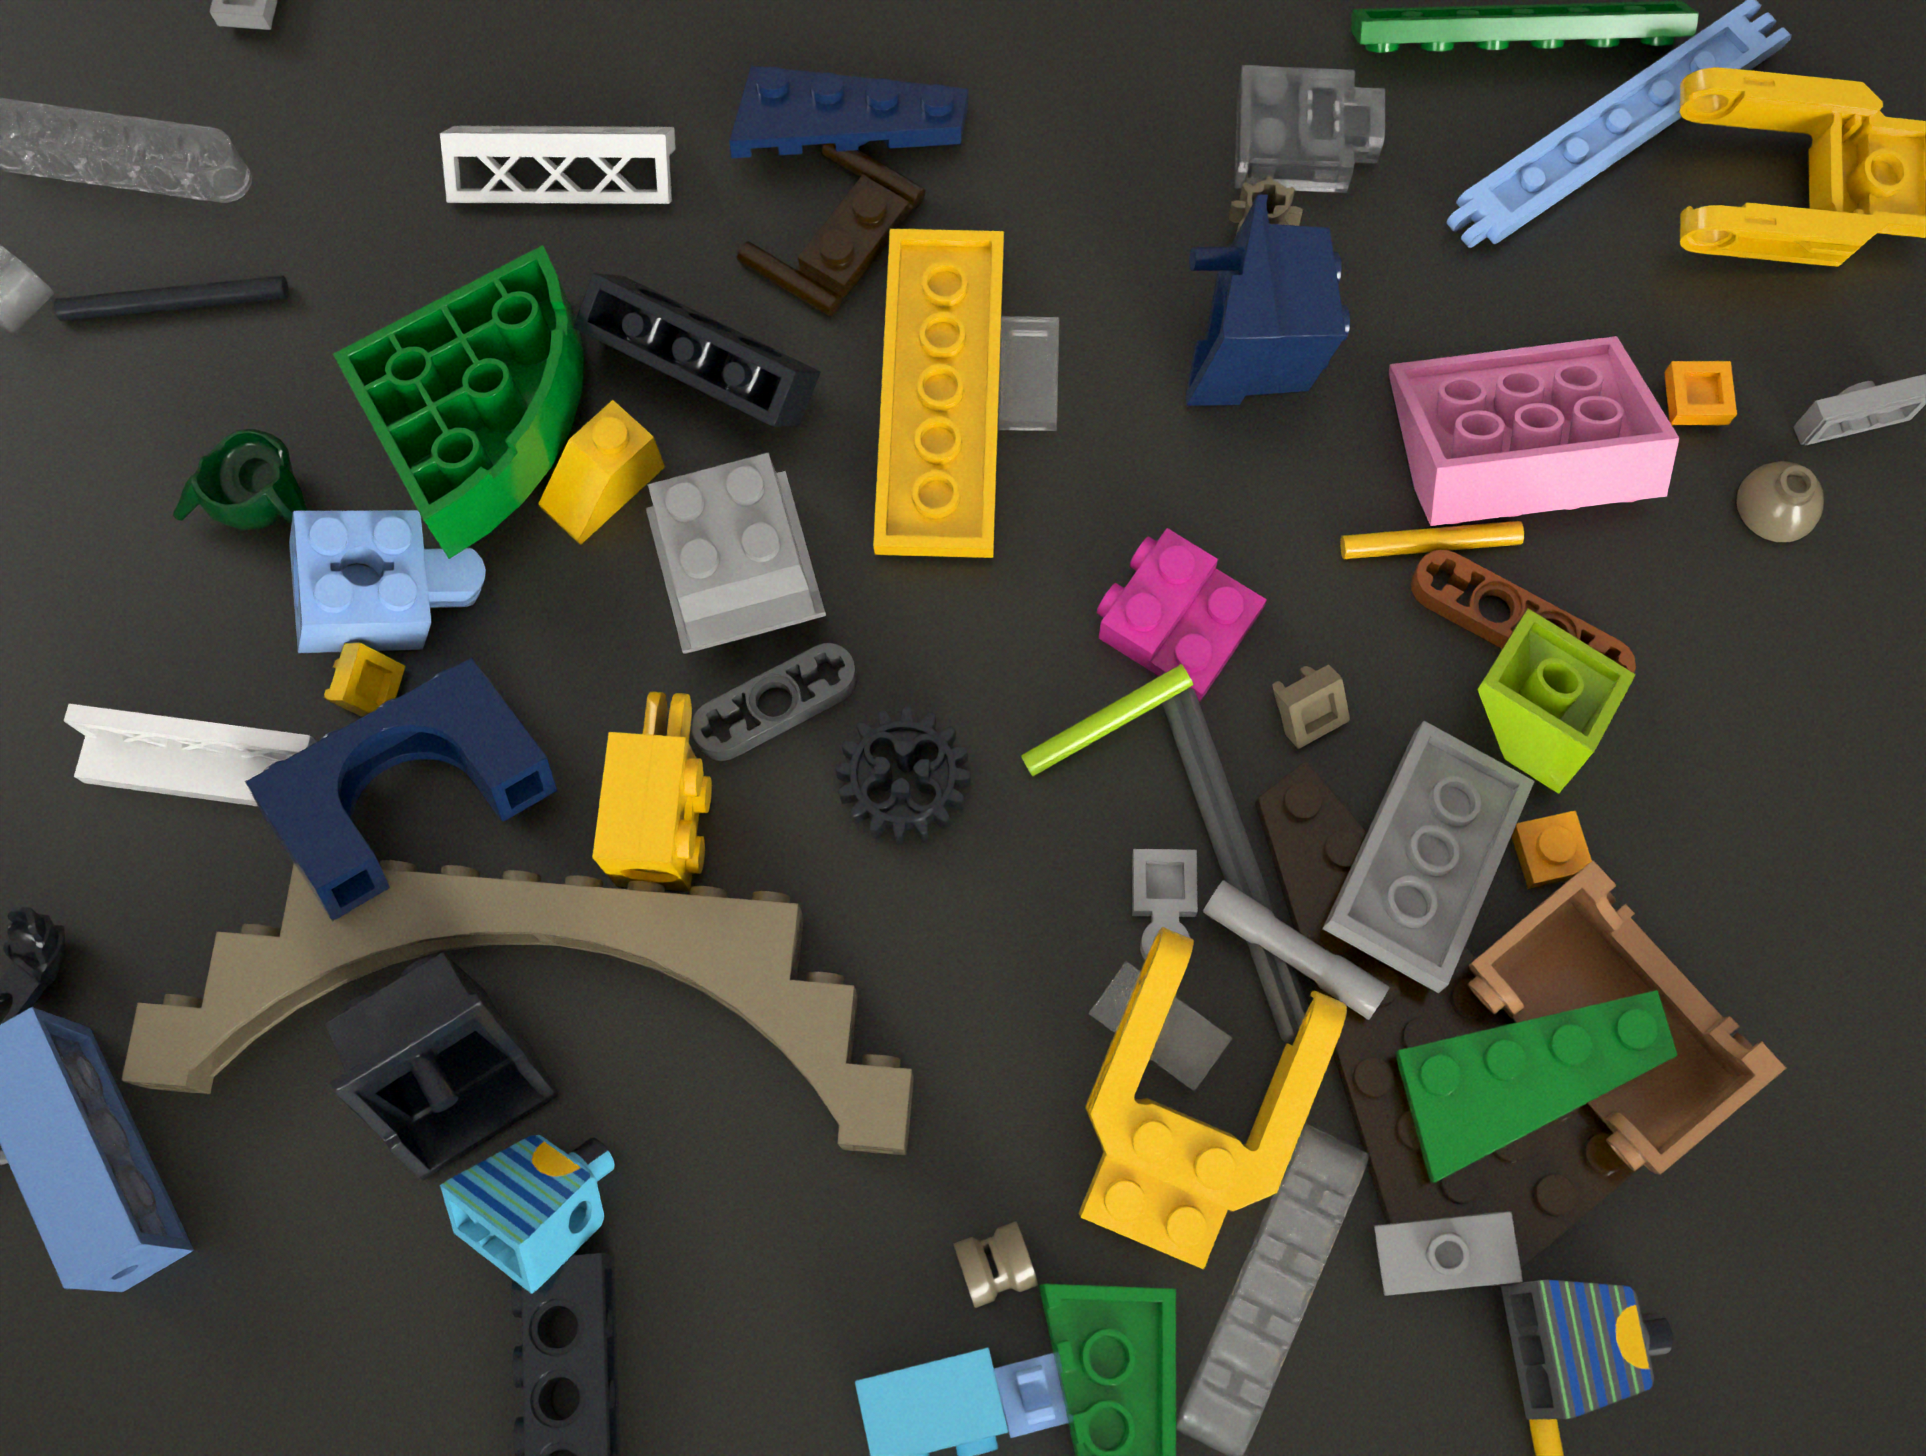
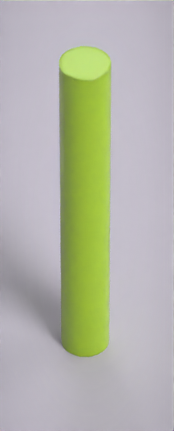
[1021,664,1194,776]

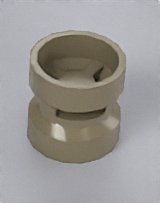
[954,1221,1038,1308]

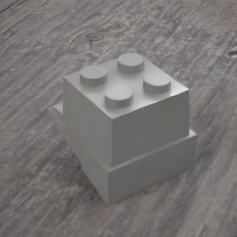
[646,452,826,654]

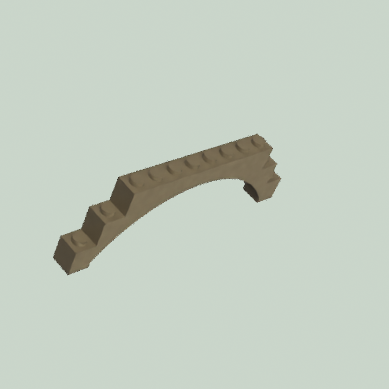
[121,860,914,1155]

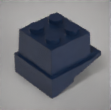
[1186,195,1350,406]

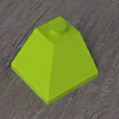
[1477,608,1636,794]

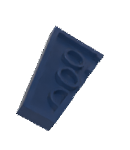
[729,66,969,158]

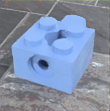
[289,510,486,653]

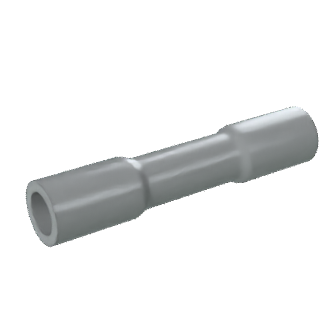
[1203,880,1390,1020]

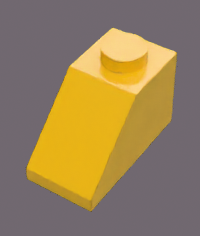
[538,400,665,545]

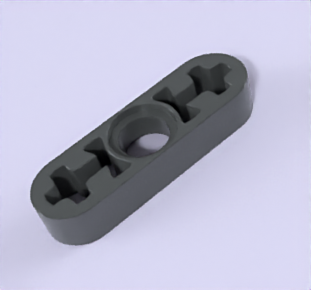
[691,643,857,761]

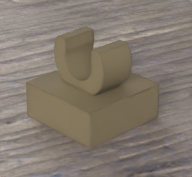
[1272,664,1350,749]

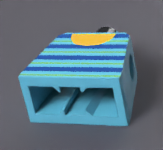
[440,1135,614,1294]

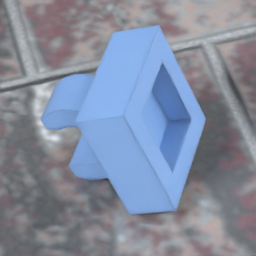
[994,1353,1068,1438]

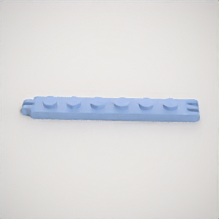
[1446,0,1792,248]

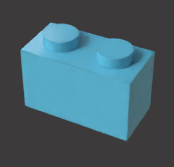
[855,1348,1008,1456]

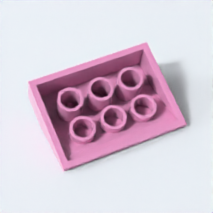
[1389,336,1679,526]

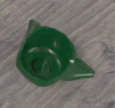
[173,429,307,530]

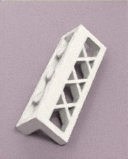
[440,126,675,204]
[64,704,317,806]

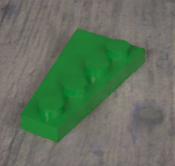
[1395,990,1678,1183]

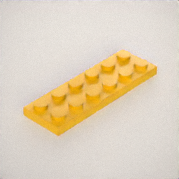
[873,229,1004,558]

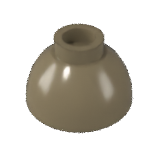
[1736,461,1824,542]

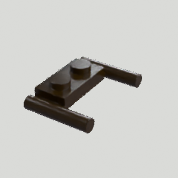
[737,143,926,317]

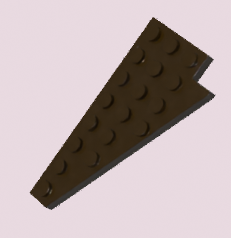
[1255,761,1643,1287]

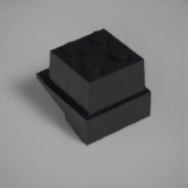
[325,952,559,1180]

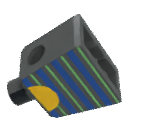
[1501,1280,1673,1419]

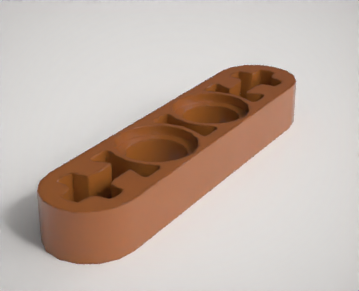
[1411,550,1636,673]

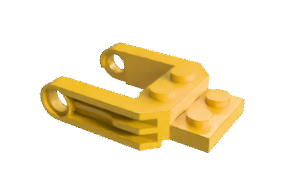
[1680,67,1926,267]
[1079,927,1347,1270]

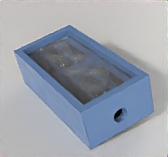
[0,1007,194,1292]

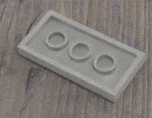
[1322,721,1534,993]

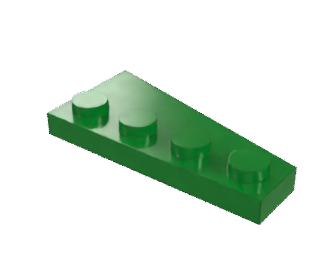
[1039,1284,1176,1456]

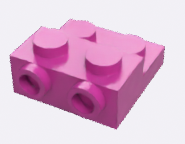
[1096,528,1267,702]

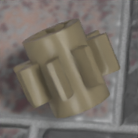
[1228,176,1303,235]

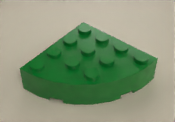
[333,245,584,559]

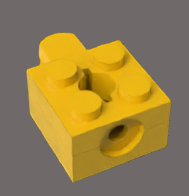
[592,691,712,892]

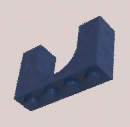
[245,658,557,921]

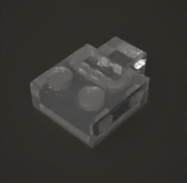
[1235,65,1385,193]

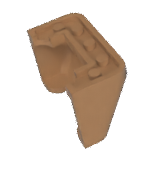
[1467,860,1786,1175]

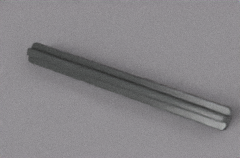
[1163,687,1309,1043]

